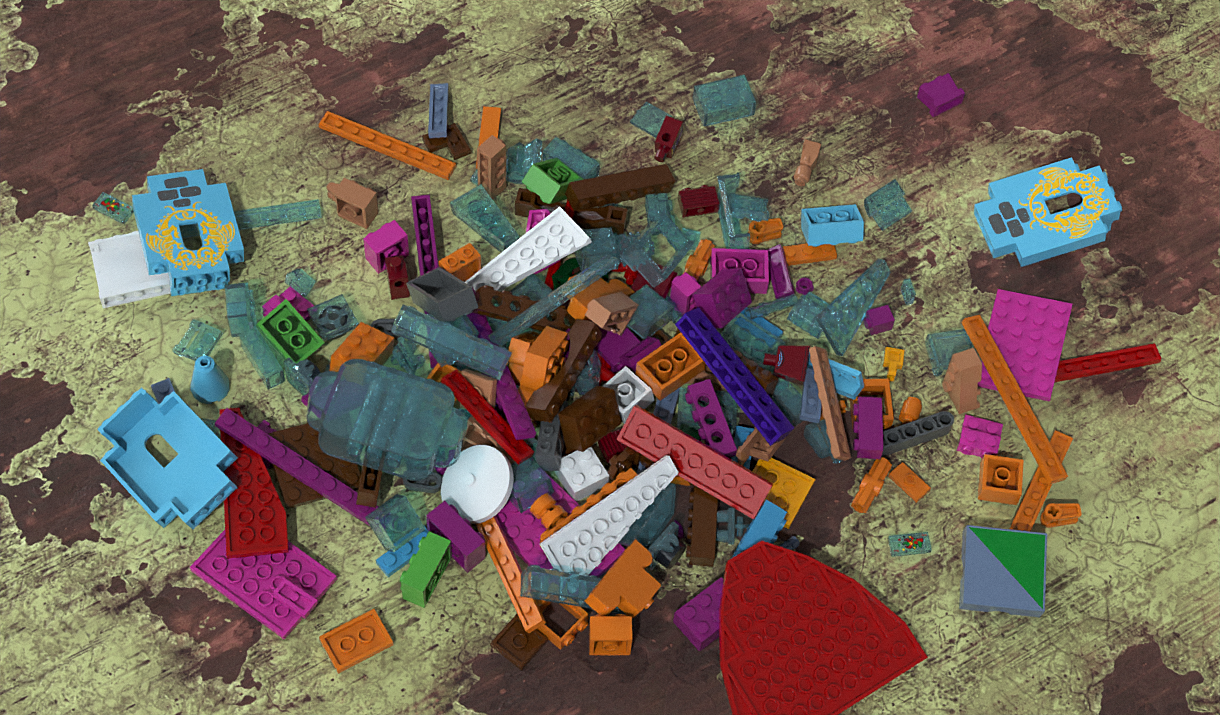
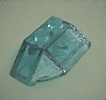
[618,483,676,546]

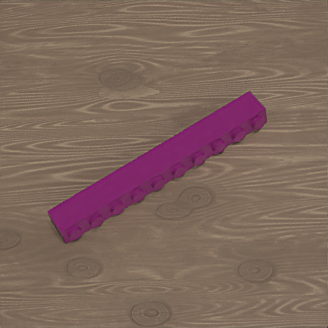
[411,195,450,368]

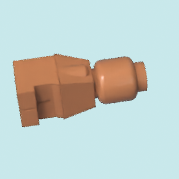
[794,139,821,186]

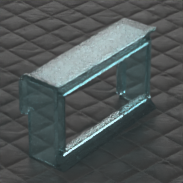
[717,172,750,249]
[622,210,695,288]

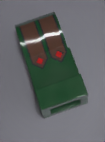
[551,258,582,292]

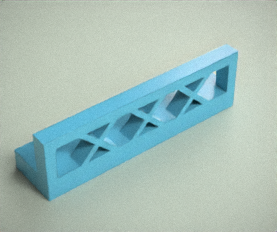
[807,352,864,400]

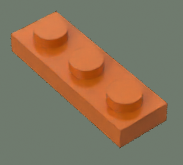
[783,243,837,266]

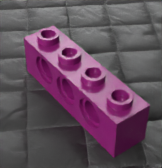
[685,379,737,458]

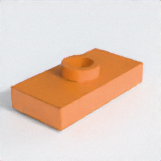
[888,462,931,503]

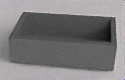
[406,267,478,324]

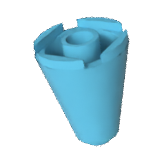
[190,356,230,404]

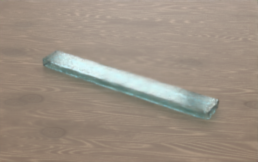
[179,199,322,238]
[488,254,620,346]

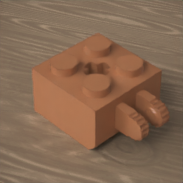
[326,178,378,229]

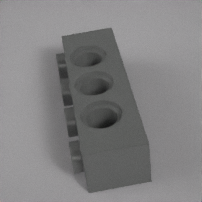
[535,399,569,472]

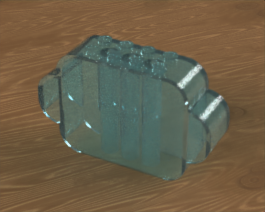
[306,359,467,481]

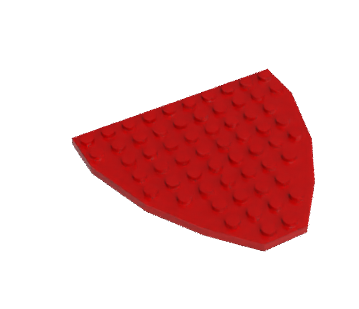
[719,541,928,715]

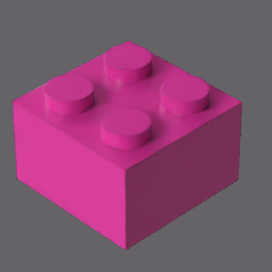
[363,220,409,274]

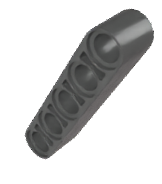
[872,411,954,460]

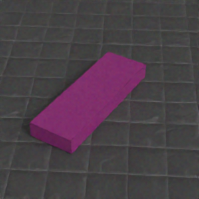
[767,244,795,300]

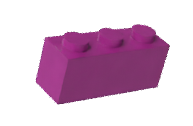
[853,397,883,459]

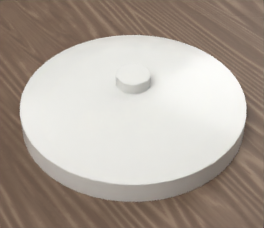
[441,445,514,524]

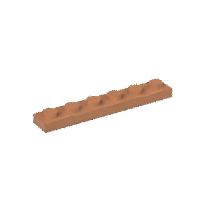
[809,346,851,461]

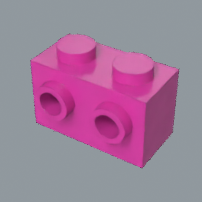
[670,272,701,315]

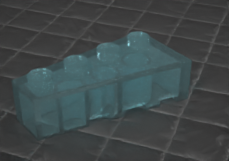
[450,184,520,253]

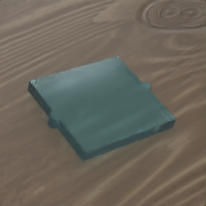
[630,102,672,138]

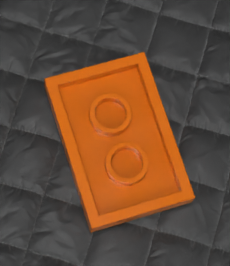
[319,609,394,674]

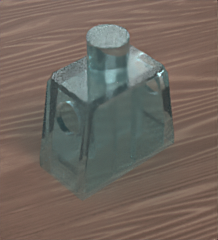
[803,419,843,464]

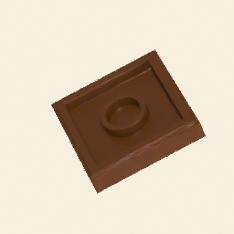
[490,614,548,671]

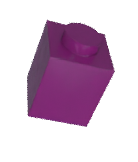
[863,305,895,335]

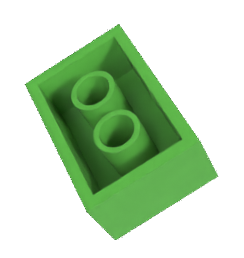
[522,158,584,204]
[256,299,325,368]
[400,531,452,608]

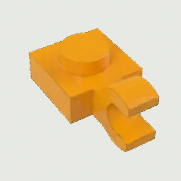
[883,347,905,382]

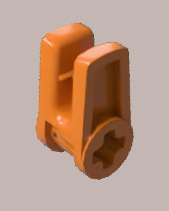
[747,218,783,244]
[1040,503,1082,528]

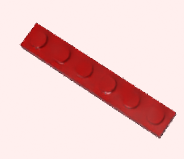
[1055,343,1162,382]
[440,369,534,465]

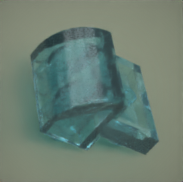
[506,138,542,184]
[864,179,912,231]
[725,193,770,222]
[787,291,841,339]

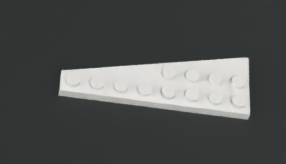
[465,207,592,292]

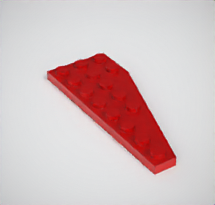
[219,408,289,559]

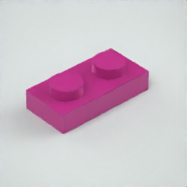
[272,579,318,619]

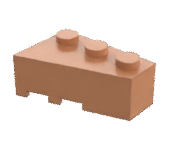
[585,292,639,336]
[942,348,982,414]
[457,416,520,473]

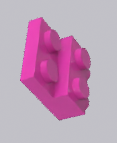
[262,286,318,322]
[956,414,1003,459]

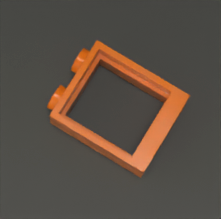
[439,243,481,281]
[849,379,894,430]
[536,583,588,650]

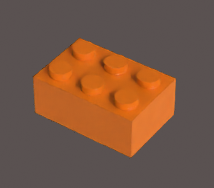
[329,322,394,388]
[520,326,569,390]
[635,333,706,401]

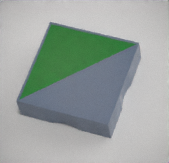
[959,525,1047,618]

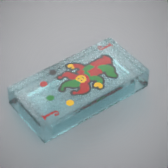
[92,192,134,224]
[888,532,932,557]

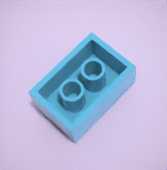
[801,204,864,247]

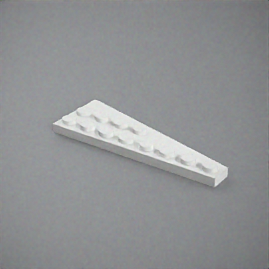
[540,455,679,595]

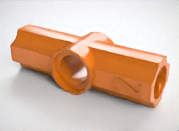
[683,239,715,282]
[851,457,892,513]

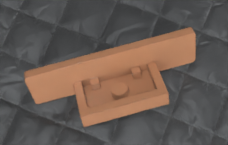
[736,427,786,466]

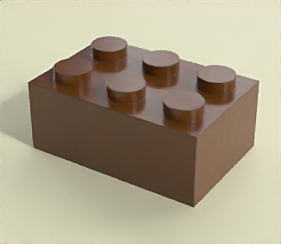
[558,385,622,452]

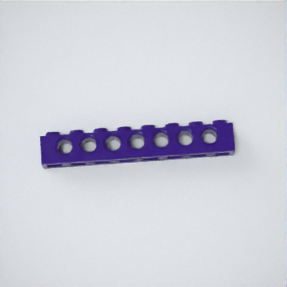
[675,307,794,446]

